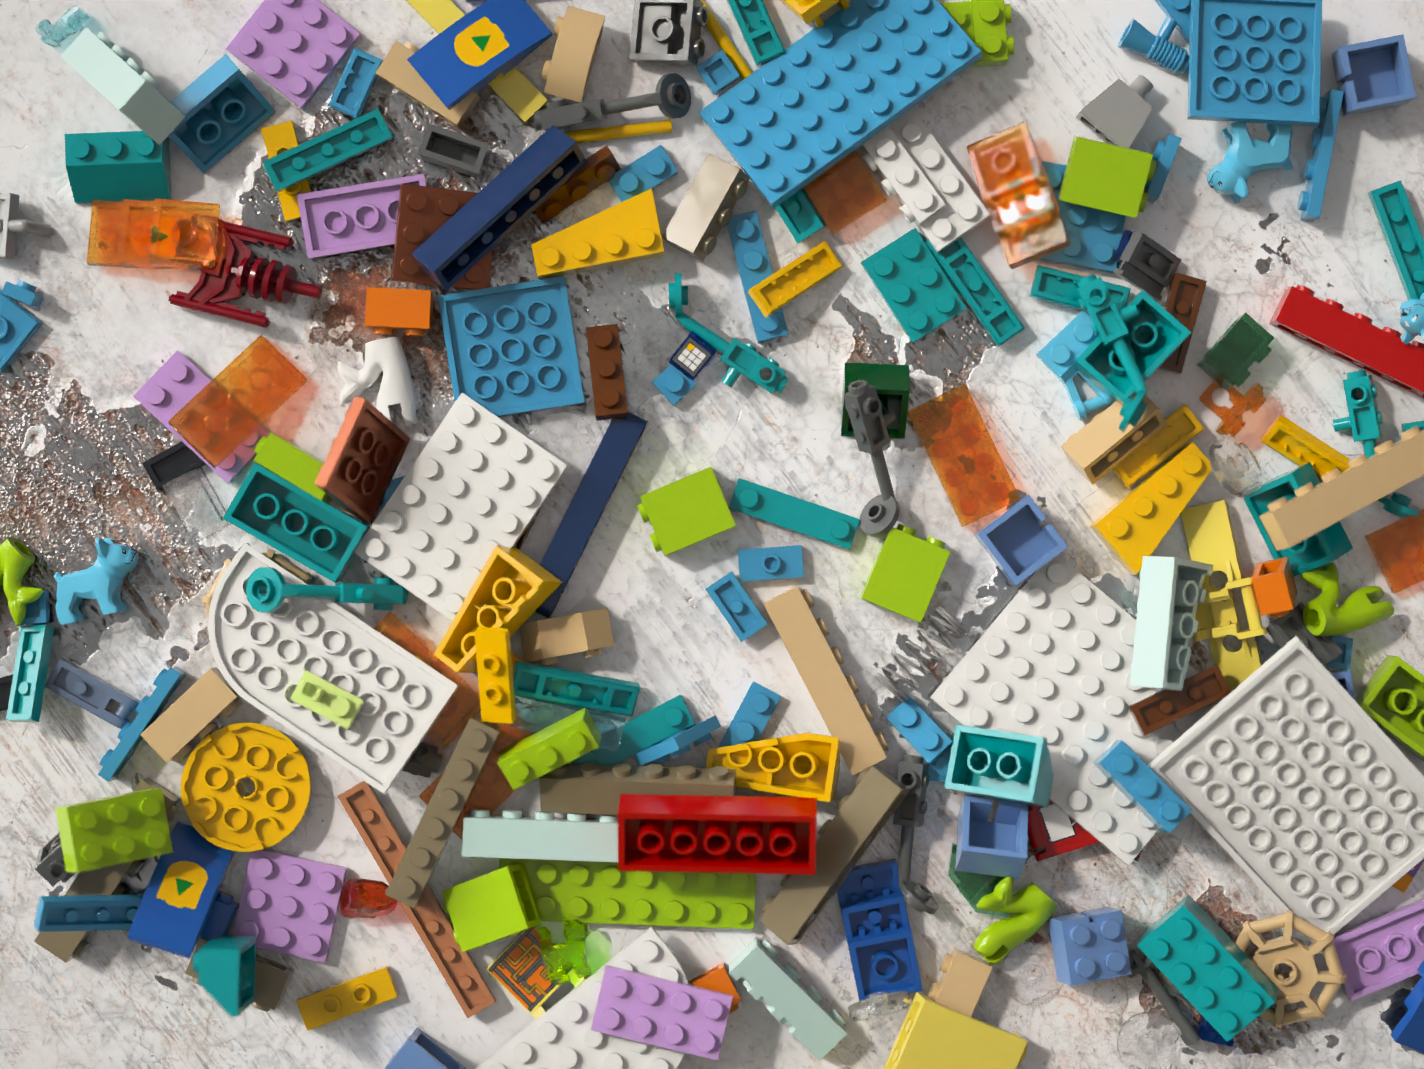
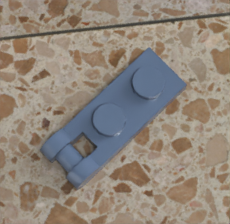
[45,658,140,729]

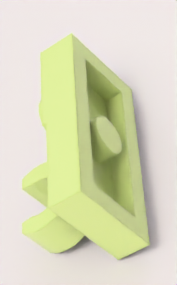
[290,670,364,730]

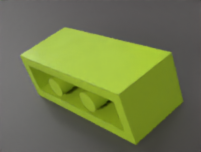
[497,707,602,790]

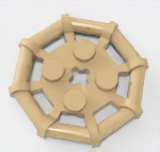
[1235,910,1347,1029]

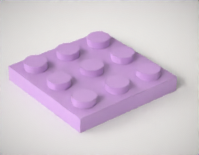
[226,0,362,110]
[232,849,348,963]

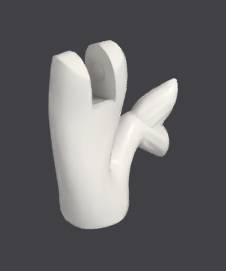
[337,337,416,426]

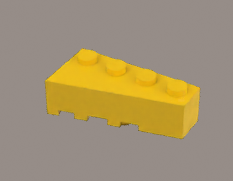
[531,188,665,280]
[1089,442,1214,575]
[434,546,562,673]

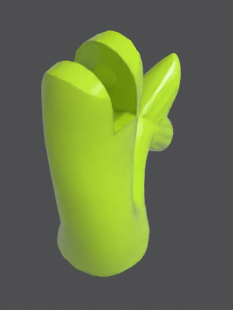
[0,537,43,626]
[1302,562,1395,636]
[973,876,1058,965]

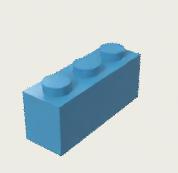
[1093,740,1192,834]

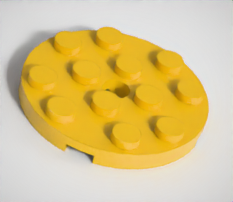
[181,723,312,852]

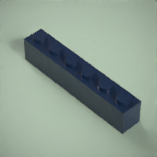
[412,125,587,291]

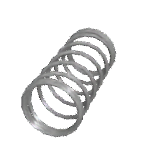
[875,606,968,703]

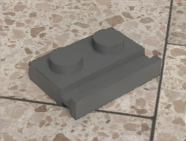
[1113,230,1181,301]
[1266,602,1343,667]

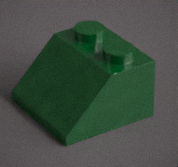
[841,363,910,439]

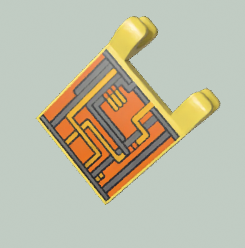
[486,927,588,1020]

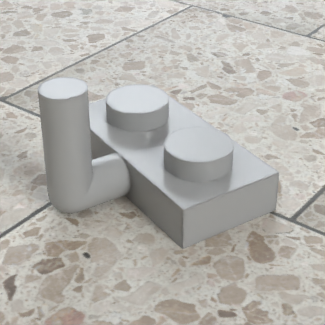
[0,193,52,259]

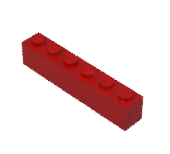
[1269,285,1424,399]

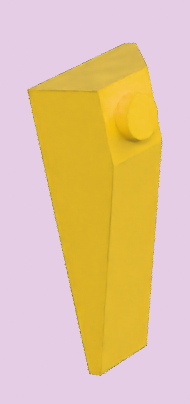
[705,732,840,802]

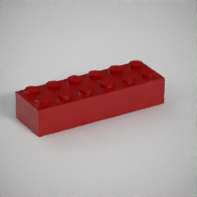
[618,794,817,875]

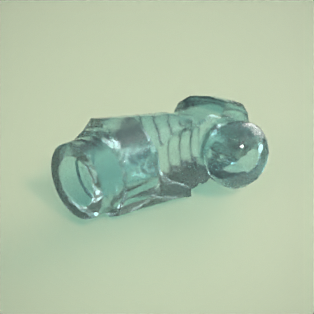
[35,4,90,47]

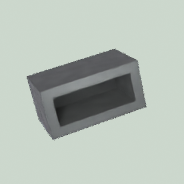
[417,123,492,180]

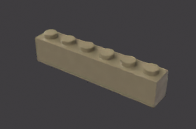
[385,716,502,908]
[539,762,737,815]
[758,766,910,945]
[34,777,180,963]

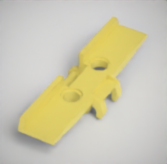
[1181,500,1267,692]

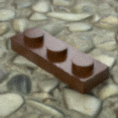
[534,145,621,224]
[1158,272,1207,374]
[586,324,628,421]
[1128,664,1231,736]

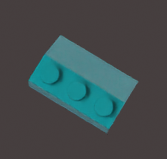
[65,131,172,204]
[1075,290,1191,404]
[1242,462,1353,576]
[944,724,1054,808]
[193,935,256,1017]

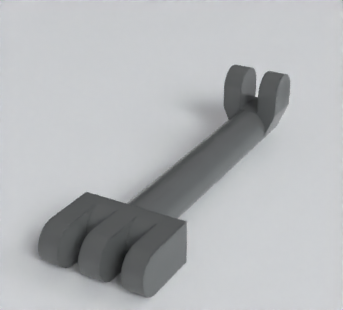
[1128,949,1203,1046]

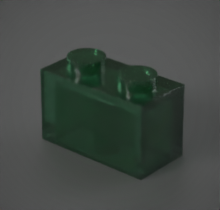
[1197,312,1274,390]

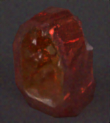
[340,879,397,919]

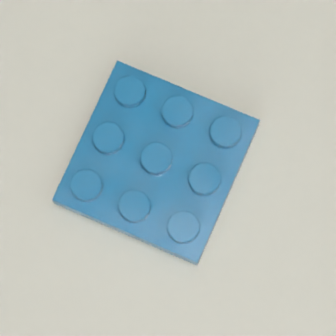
[1020,160,1126,273]

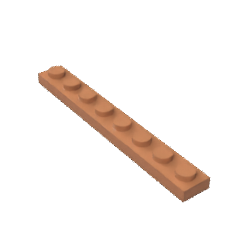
[338,781,496,1018]

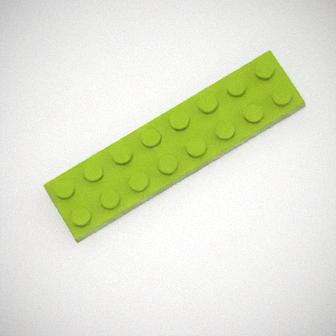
[499,858,756,929]

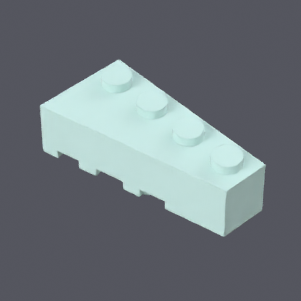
[61,28,186,145]
[1130,556,1213,691]
[729,937,847,1061]

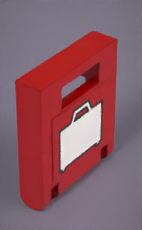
[1028,800,1099,861]

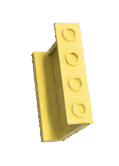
[884,992,1028,1069]

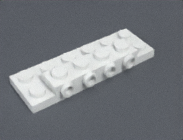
[860,108,990,253]

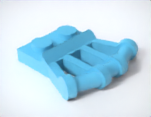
[1036,311,1116,421]

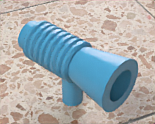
[1118,17,1189,74]

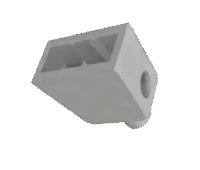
[1076,75,1154,148]

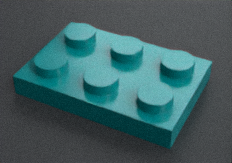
[861,228,967,343]

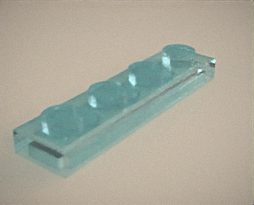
[499,696,626,752]

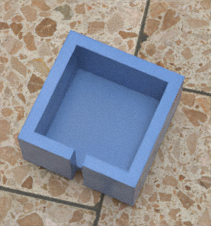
[1331,34,1416,117]
[974,495,1068,586]
[956,795,1028,879]
[1048,907,1131,986]
[384,1028,466,1069]

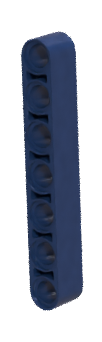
[535,411,648,618]

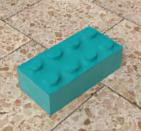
[222,462,371,583]
[1137,894,1278,1042]

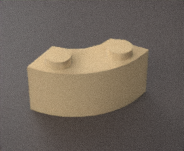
[541,6,606,103]
[520,608,614,666]

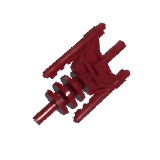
[168,214,322,328]

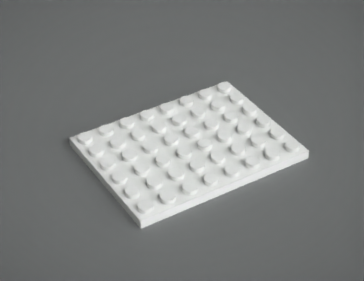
[929,555,1225,865]
[1148,636,1424,943]

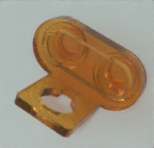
[1199,376,1267,437]

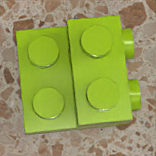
[940,0,1014,67]

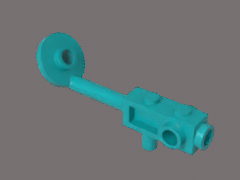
[669,273,790,394]
[1077,274,1148,432]
[1333,370,1421,519]
[246,567,408,613]

